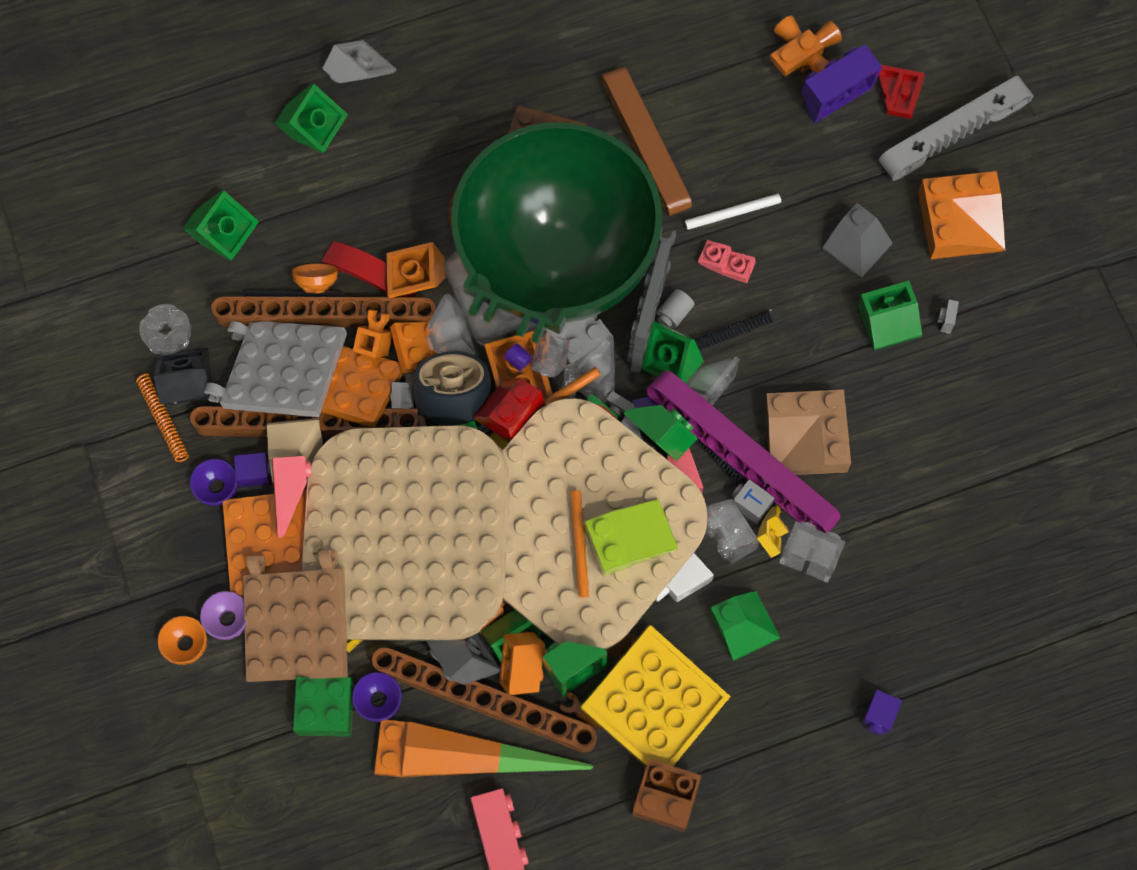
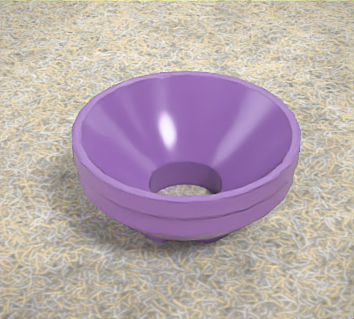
[200,591,247,640]

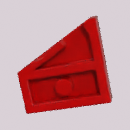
[879,65,924,119]

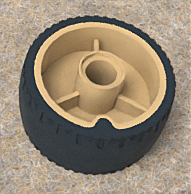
[413,352,491,426]

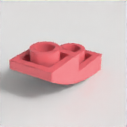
[698,240,756,283]

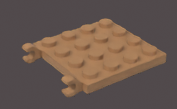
[243,550,348,682]

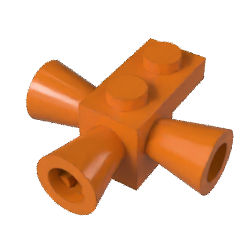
[770,16,842,77]

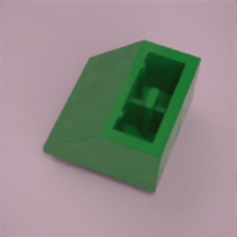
[857,281,922,350]

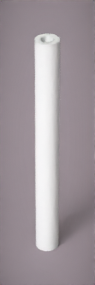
[684,194,781,230]

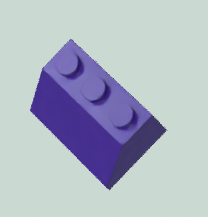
[801,45,882,124]

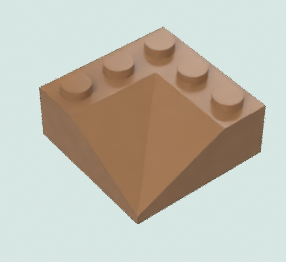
[764,390,851,475]

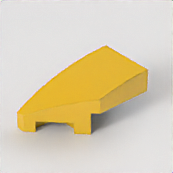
[757,505,789,558]

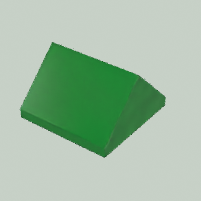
[641,321,704,383]

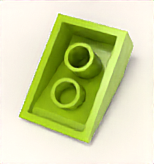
[584,499,678,577]

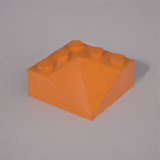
[918,171,1005,259]

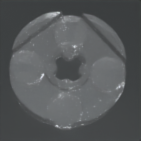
[139,304,192,355]

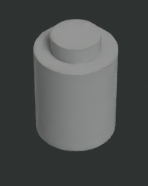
[656,289,695,328]

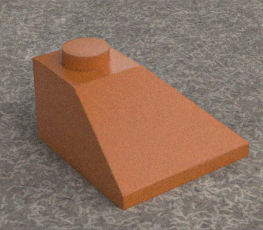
[387,242,445,298]

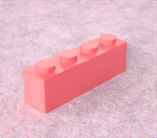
[471,789,529,870]

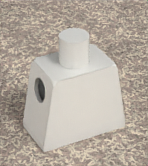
[655,553,713,602]

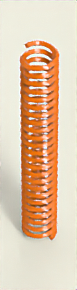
[136,373,189,462]

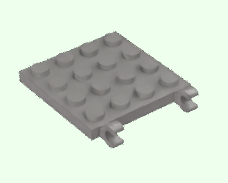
[204,321,347,417]

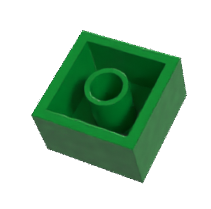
[293,677,354,736]

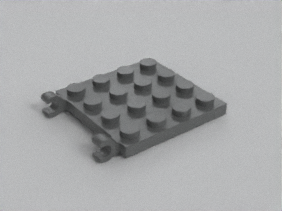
[627,228,676,374]

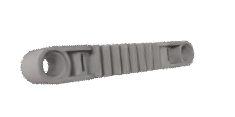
[879,76,1033,181]

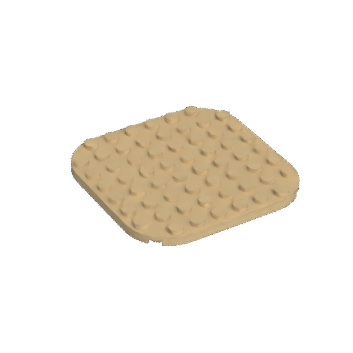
[502,399,708,649]
[302,426,509,640]

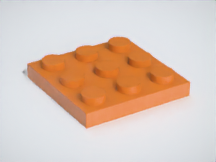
[321,346,403,428]

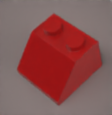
[473,378,546,442]

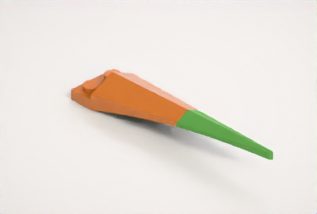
[375,720,593,777]

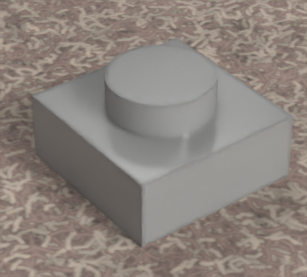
[938,300,959,334]
[390,382,414,409]

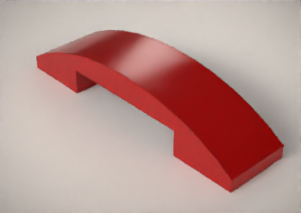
[321,241,416,298]

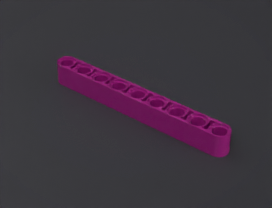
[646,370,840,538]

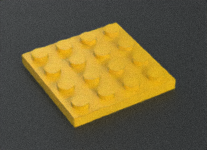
[580,625,730,766]

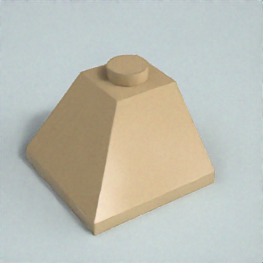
[267,418,323,483]

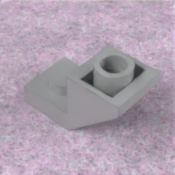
[606,391,641,439]

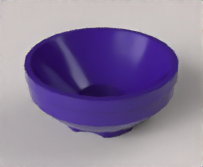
[190,459,238,506]
[352,672,402,722]

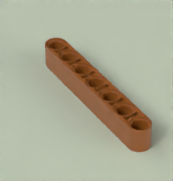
[601,66,692,216]

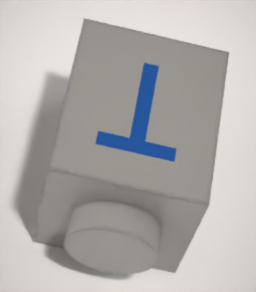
[732,480,774,524]

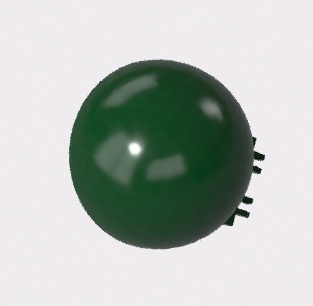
[451,122,662,344]

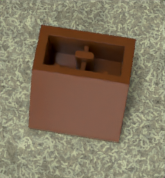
[632,759,701,832]

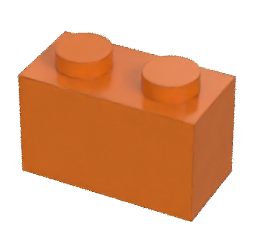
[499,632,546,695]

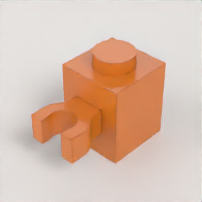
[353,309,392,358]

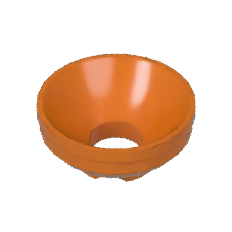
[292,264,338,294]
[158,616,207,665]

